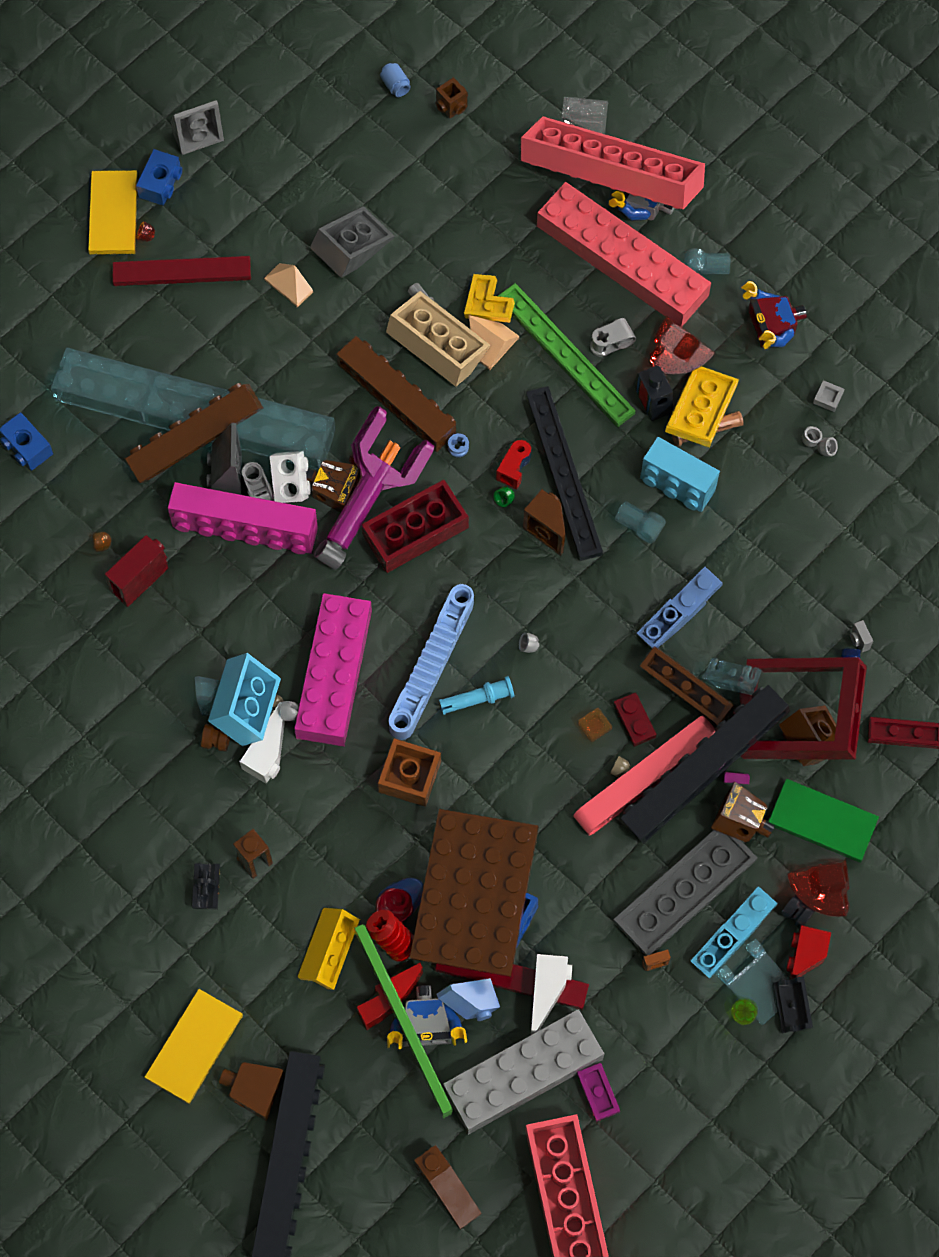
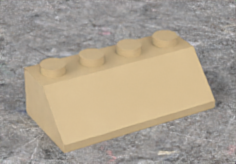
[386,291,490,386]

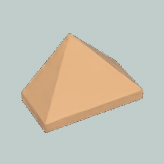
[264,263,313,307]

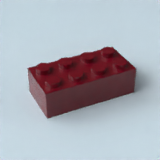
[362,479,469,573]

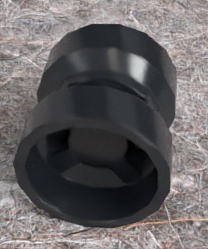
[781,894,816,928]

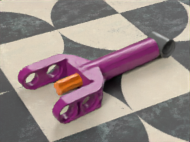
[314,406,434,570]

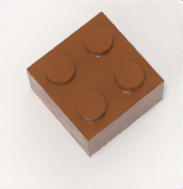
[378,738,441,807]

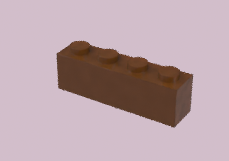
[640,646,735,724]

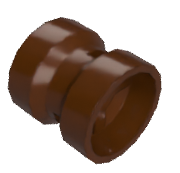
[201,724,230,752]

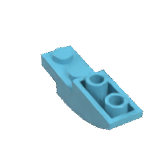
[691,886,778,978]

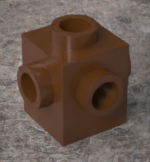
[435,77,468,118]

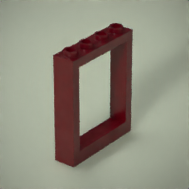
[739,657,867,760]

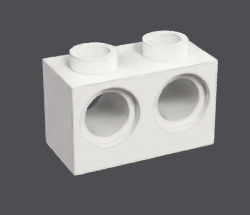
[270,451,311,503]

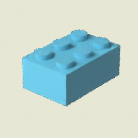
[640,437,720,512]
[208,653,281,746]

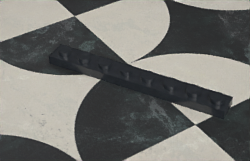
[526,386,603,561]

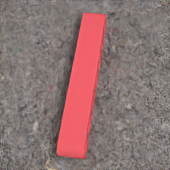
[573,715,716,836]

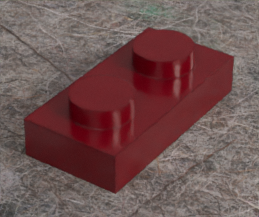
[613,692,657,747]

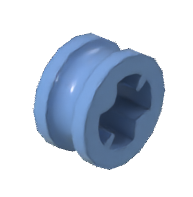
[448,433,469,457]

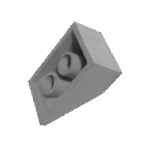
[171,100,224,155]

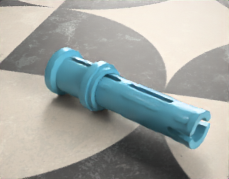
[439,676,515,715]

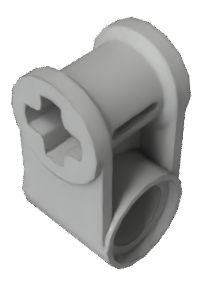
[590,318,636,357]
[242,462,274,501]

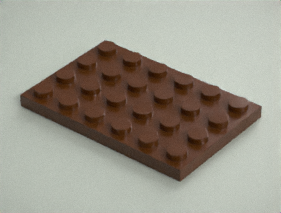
[410,809,539,977]

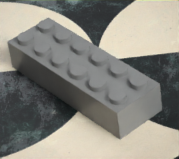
[443,1009,604,1135]

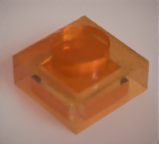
[578,708,612,742]

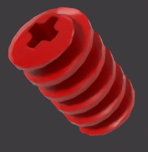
[366,909,414,962]

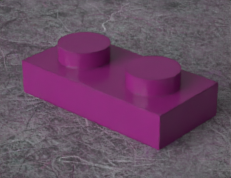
[577,1063,620,1122]

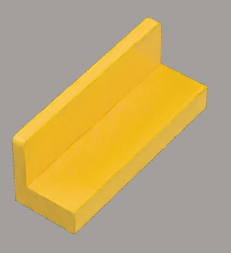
[298,908,360,990]

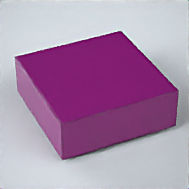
[723,772,750,784]

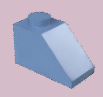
[437,979,500,1021]

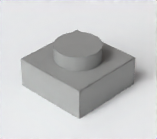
[813,380,845,412]
[850,620,873,653]

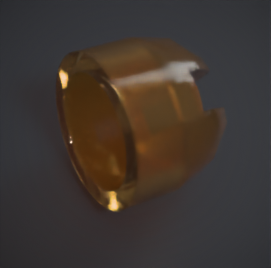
[93,532,111,552]

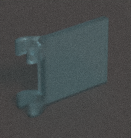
[715,939,789,1025]

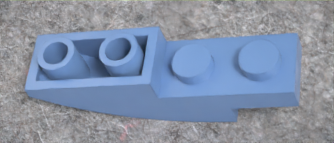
[637,567,723,649]

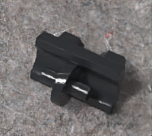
[192,863,220,910]

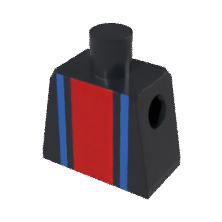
[633,365,673,421]

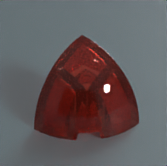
[650,316,715,374]
[787,859,850,917]

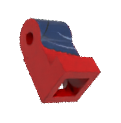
[496,440,531,490]

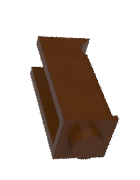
[233,829,273,879]

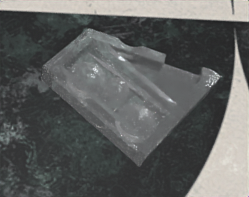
[562,97,608,134]

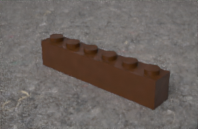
[336,336,456,452]
[125,383,264,483]

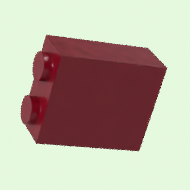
[105,535,168,607]

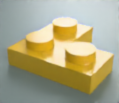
[464,274,515,323]

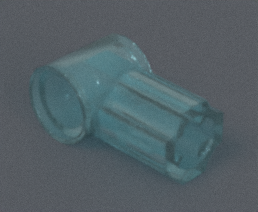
[684,248,731,277]
[615,501,666,543]

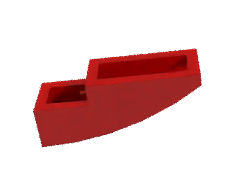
[357,963,423,1030]

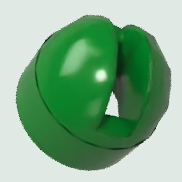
[494,486,515,507]

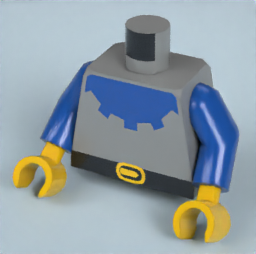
[609,191,675,221]
[387,985,467,1049]

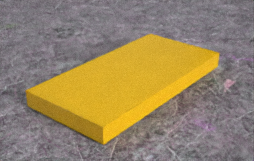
[89,170,138,254]
[665,364,739,448]
[145,989,243,1104]

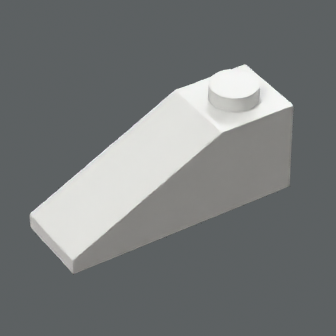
[240,702,285,784]
[531,954,572,1035]

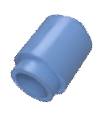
[380,63,411,97]

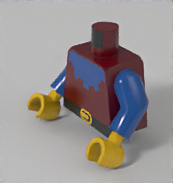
[741,281,807,349]

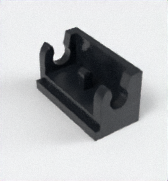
[773,976,813,1034]

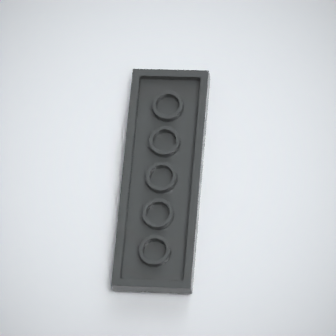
[613,830,757,956]

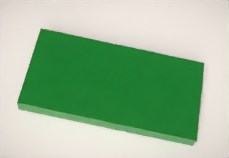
[769,779,879,863]

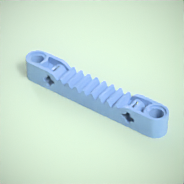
[389,584,474,740]

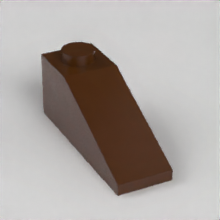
[414,1145,482,1230]

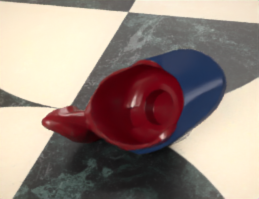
[369,878,424,935]

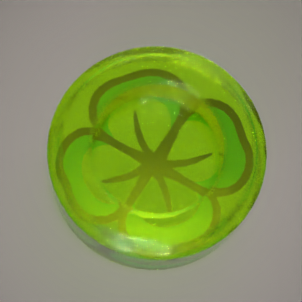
[731,998,758,1025]

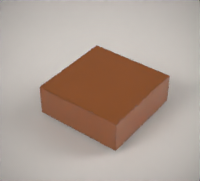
[642,949,671,971]

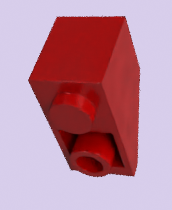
[786,926,831,980]

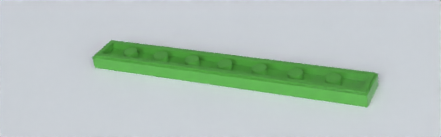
[498,283,636,428]
[355,924,452,1118]

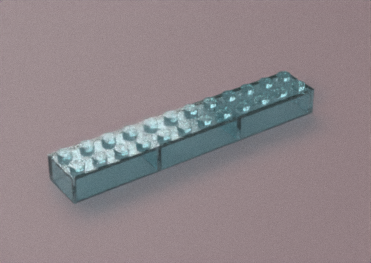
[51,347,336,470]

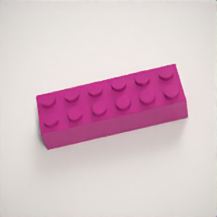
[168,482,318,554]
[295,593,372,747]

